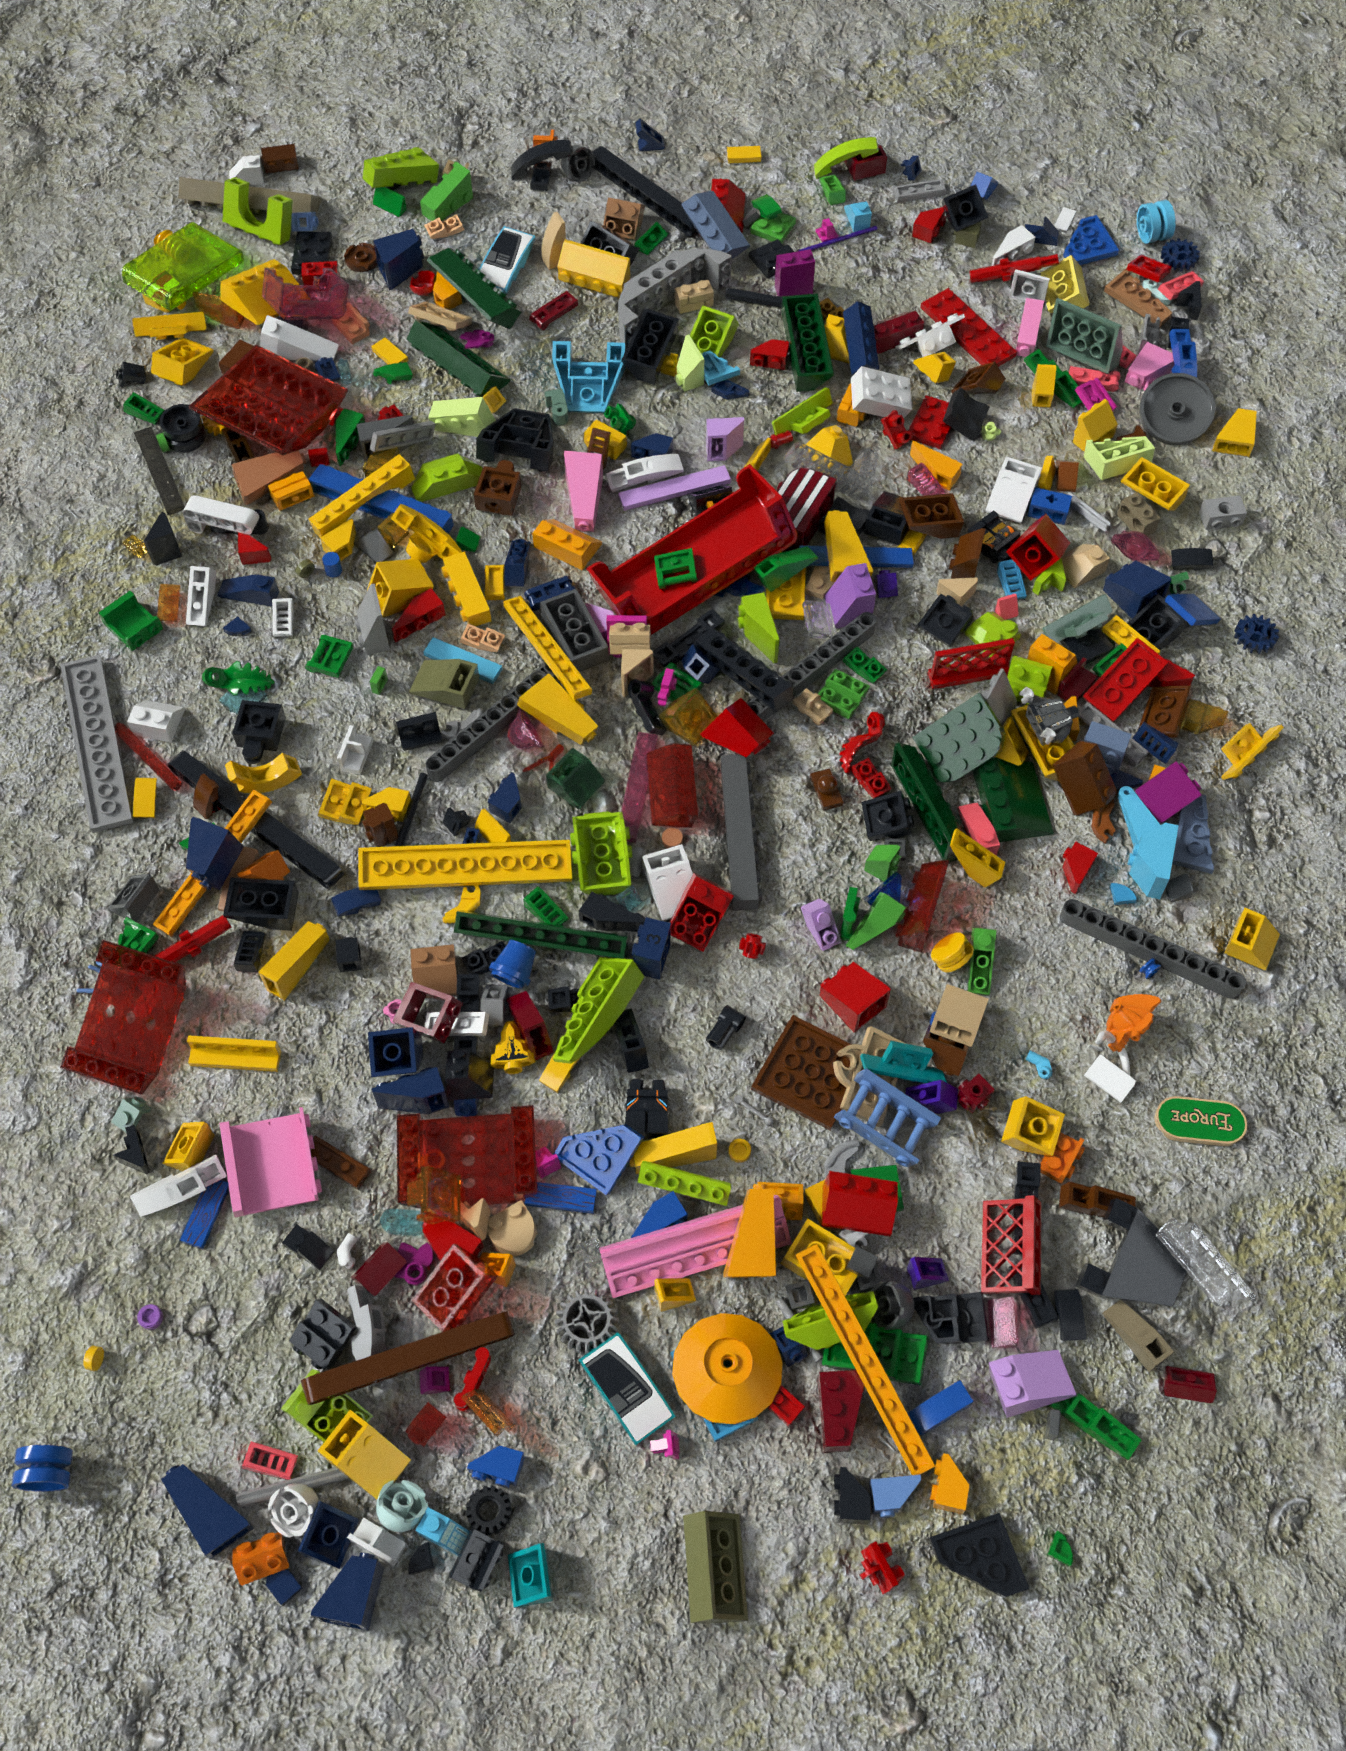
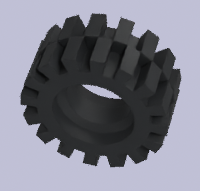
[466,1486,512,1536]

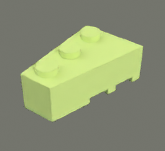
[428,397,496,437]

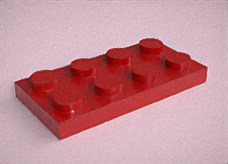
[1083,637,1168,723]

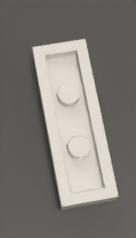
[425,1012,489,1036]

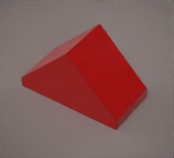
[238,532,272,565]

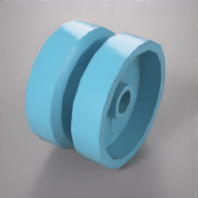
[1137,200,1176,244]

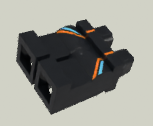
[625,1079,668,1140]

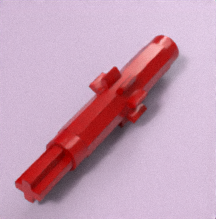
[969,254,1059,283]
[130,915,232,983]

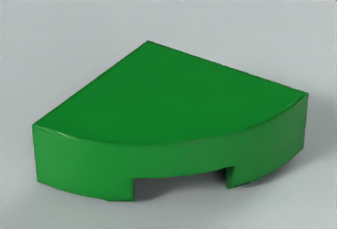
[1047,1531,1073,1567]

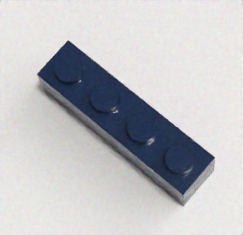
[843,301,879,375]

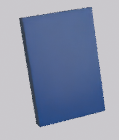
[1165,594,1221,626]

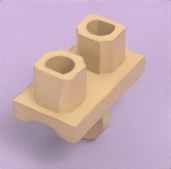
[792,688,833,726]

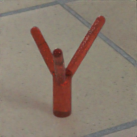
[522,744,564,781]

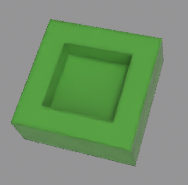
[369,666,388,695]

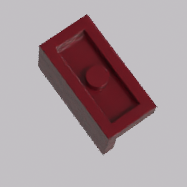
[1057,657,1097,701]
[351,1242,407,1296]

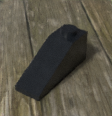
[613,1008,649,1073]

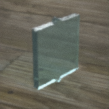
[219,688,268,715]

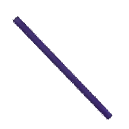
[798,226,878,251]

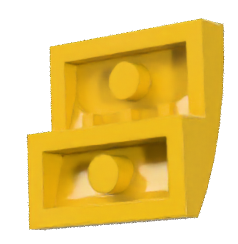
[318,778,372,825]

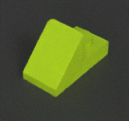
[1032,558,1066,596]

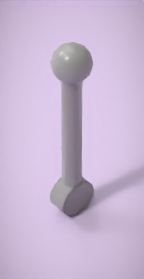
[734,1095,773,1126]

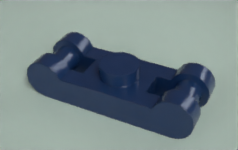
[524,576,576,611]

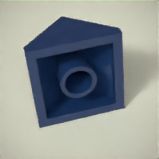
[298,1501,359,1569]

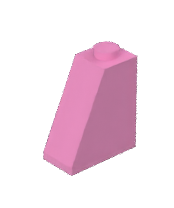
[1016,298,1044,357]
[1125,342,1174,389]

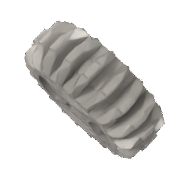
[555,1288,619,1354]

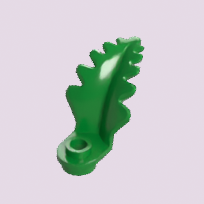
[202,661,275,696]

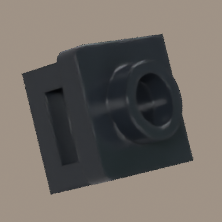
[116,362,146,387]

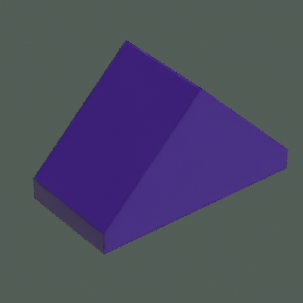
[907,1257,949,1290]

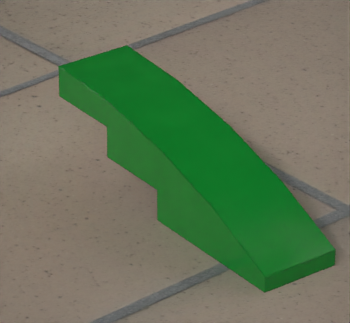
[1023,349,1083,408]
[1049,1393,1142,1460]

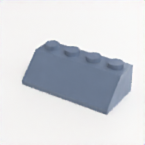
[681,191,750,259]

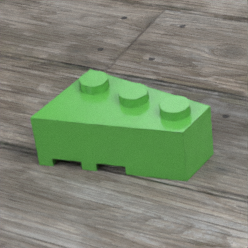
[420,161,473,221]

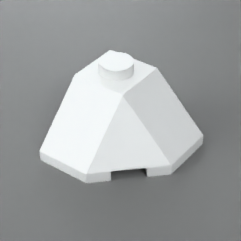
[229,155,264,184]

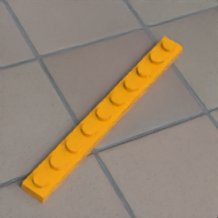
[796,1243,935,1475]

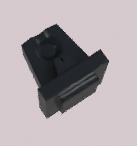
[442,807,471,837]

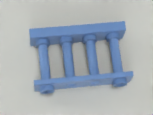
[834,1068,941,1167]

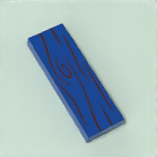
[180,1180,229,1249]
[525,1181,597,1214]

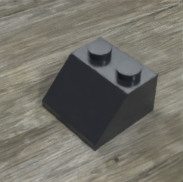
[445,1050,494,1100]

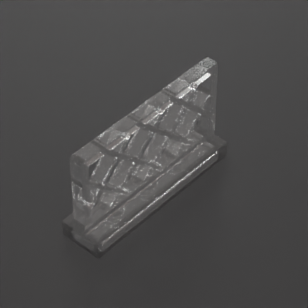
[1155,1218,1257,1306]

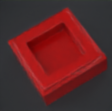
[308,447,330,467]

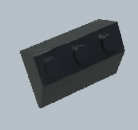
[580,221,640,266]

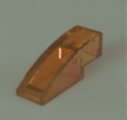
[192,292,244,329]

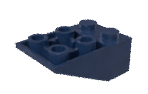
[371,1067,450,1114]

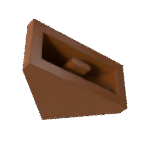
[1056,460,1079,492]

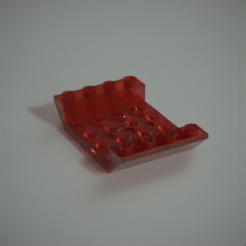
[60,940,186,1094]
[397,1105,538,1210]

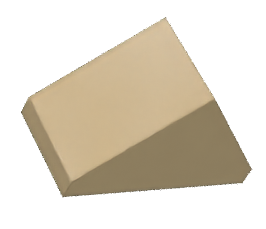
[936,578,978,606]

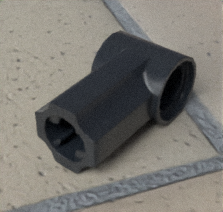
[706,1005,746,1051]

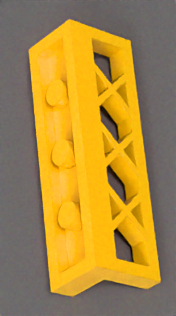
[187,1035,281,1072]

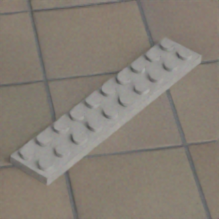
[60,655,134,833]

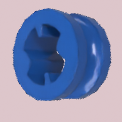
[1139,958,1161,979]

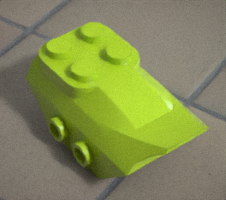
[570,811,633,896]

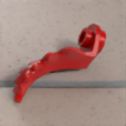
[839,712,885,773]

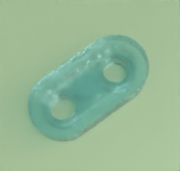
[380,1209,426,1236]

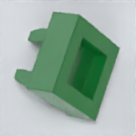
[1169,571,1189,594]

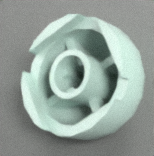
[376,1480,428,1533]

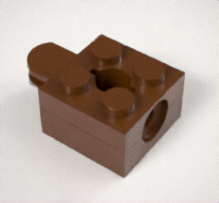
[474,460,522,516]

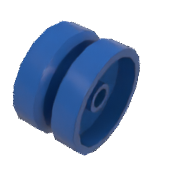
[12,1445,73,1492]

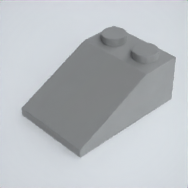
[355,584,390,655]

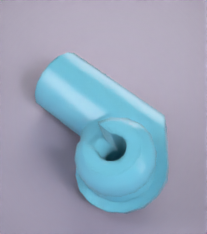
[1026,1050,1053,1079]

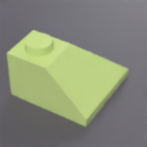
[675,335,704,392]

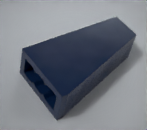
[161,1464,254,1559]

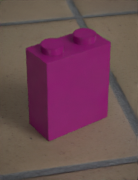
[775,249,815,297]
[1134,761,1202,824]

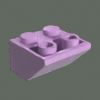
[706,417,744,461]

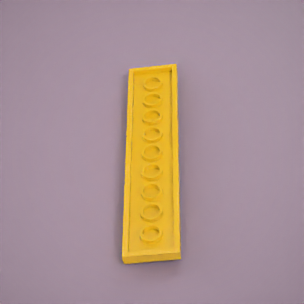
[358,840,572,890]

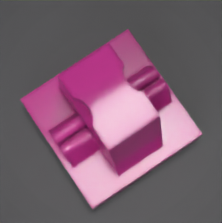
[815,218,838,242]
[533,1146,561,1179]
[650,1430,680,1460]

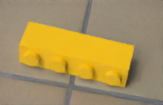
[441,552,492,627]

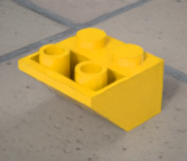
[1073,399,1118,452]
[1224,908,1280,971]

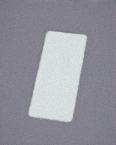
[1054,207,1076,231]

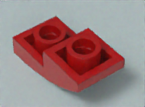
[850,757,892,799]

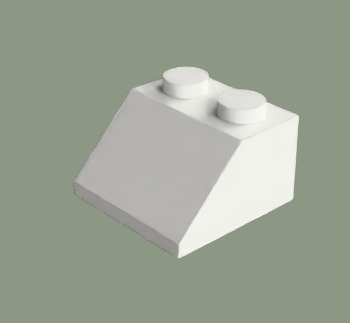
[127,700,185,742]

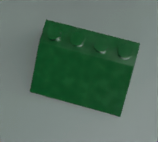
[973,757,1054,842]

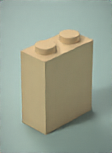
[929,984,989,1047]

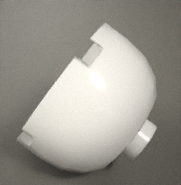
[268,1483,319,1537]

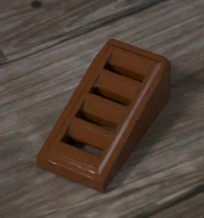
[587,428,611,470]

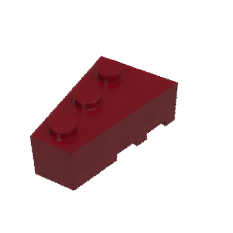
[817,1370,864,1453]

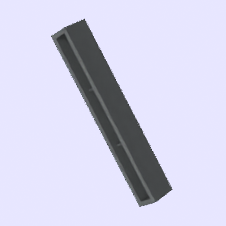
[721,755,762,911]

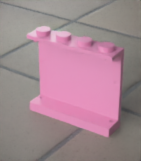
[219,1107,322,1217]

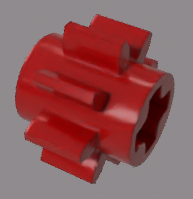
[739,933,766,959]

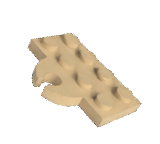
[833,1026,904,1127]

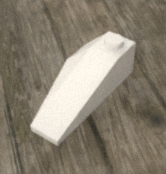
[260,315,339,361]

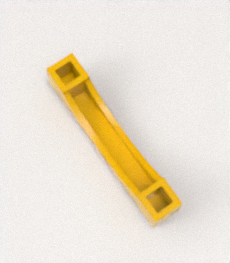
[308,454,415,538]

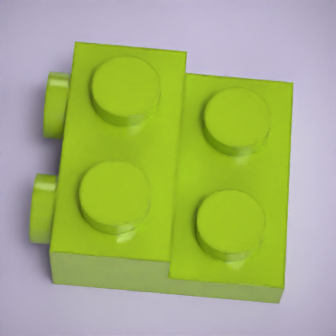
[1007,655,1053,705]

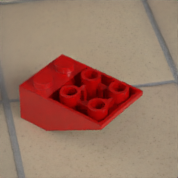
[670,872,734,952]

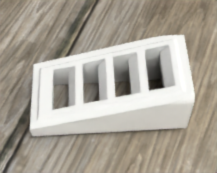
[272,598,294,637]

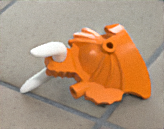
[1095,994,1161,1076]

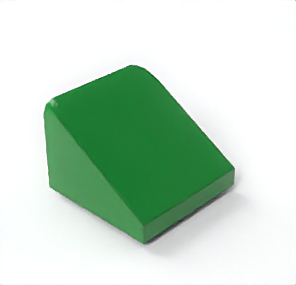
[456,527,481,553]

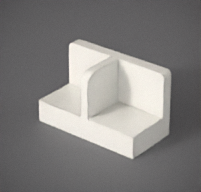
[337,725,373,775]
[347,1518,407,1568]

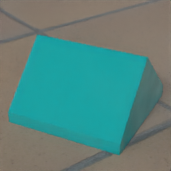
[507,1543,553,1608]

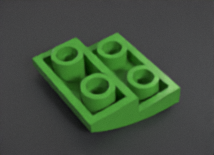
[818,669,870,719]

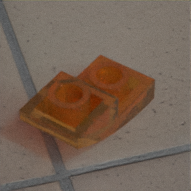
[157,584,181,622]

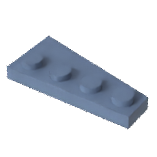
[1172,794,1214,874]

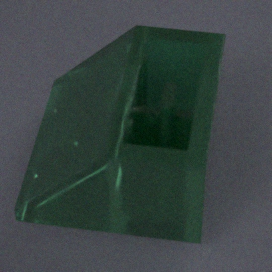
[546,747,605,810]

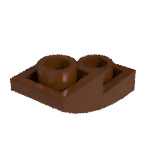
[193,774,219,819]

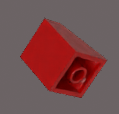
[1006,514,1071,581]
[700,698,774,757]
[819,962,891,1033]

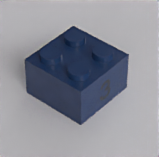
[632,917,671,980]

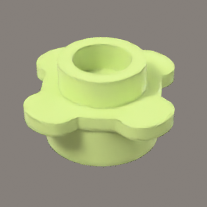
[981,422,1001,441]

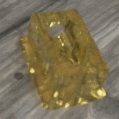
[122,535,148,558]

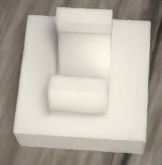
[836,1229,868,1248]

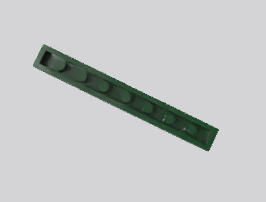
[454,910,630,959]

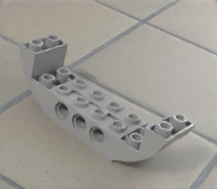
[618,248,732,349]

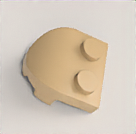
[487,1200,538,1257]

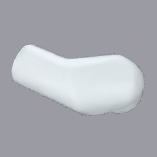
[337,1233,357,1269]

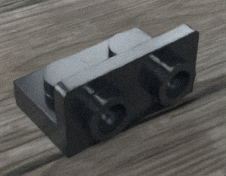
[396,712,442,751]

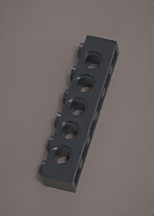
[695,628,794,712]

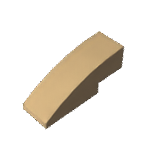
[541,212,566,270]

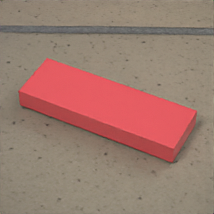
[1158,271,1204,300]

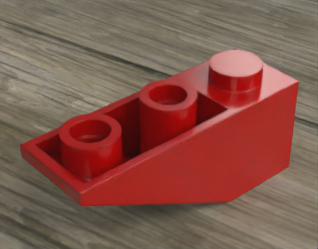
[392,588,446,642]

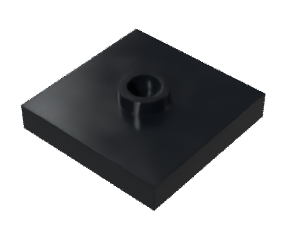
[1060,628,1114,665]

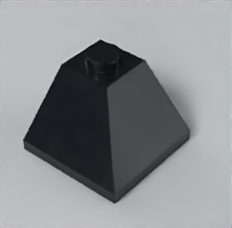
[941,184,989,232]

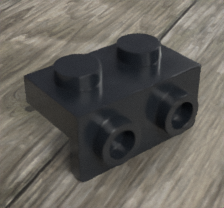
[448,1528,504,1592]

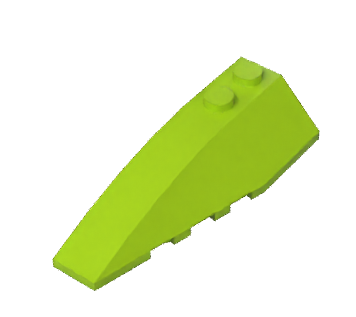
[553,957,644,1064]

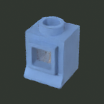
[291,212,319,232]

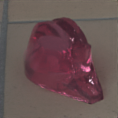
[1111,531,1161,561]
[508,708,544,750]

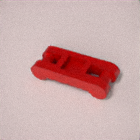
[454,1347,491,1412]

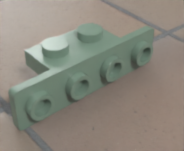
[1043,594,1113,643]

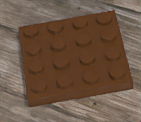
[751,1015,852,1131]

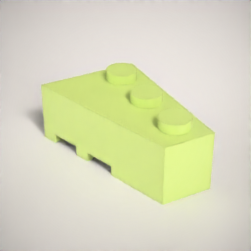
[1084,436,1155,480]

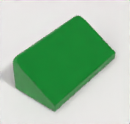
[373,187,407,217]
[634,222,669,255]

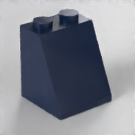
[373,229,424,290]
[1103,560,1172,619]
[186,816,244,891]
[368,1027,423,1078]
[311,1552,384,1631]

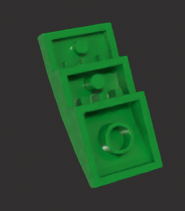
[822,1323,929,1386]

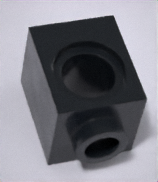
[336,937,362,973]

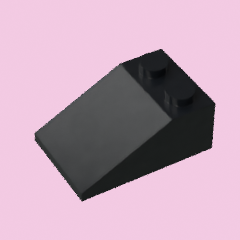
[1127,594,1189,650]
[223,877,299,931]

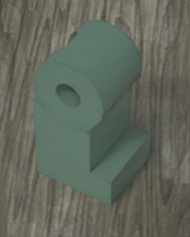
[544,388,568,426]

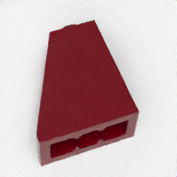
[506,991,554,1061]

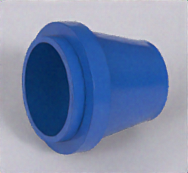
[488,940,536,989]

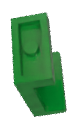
[99,591,163,651]

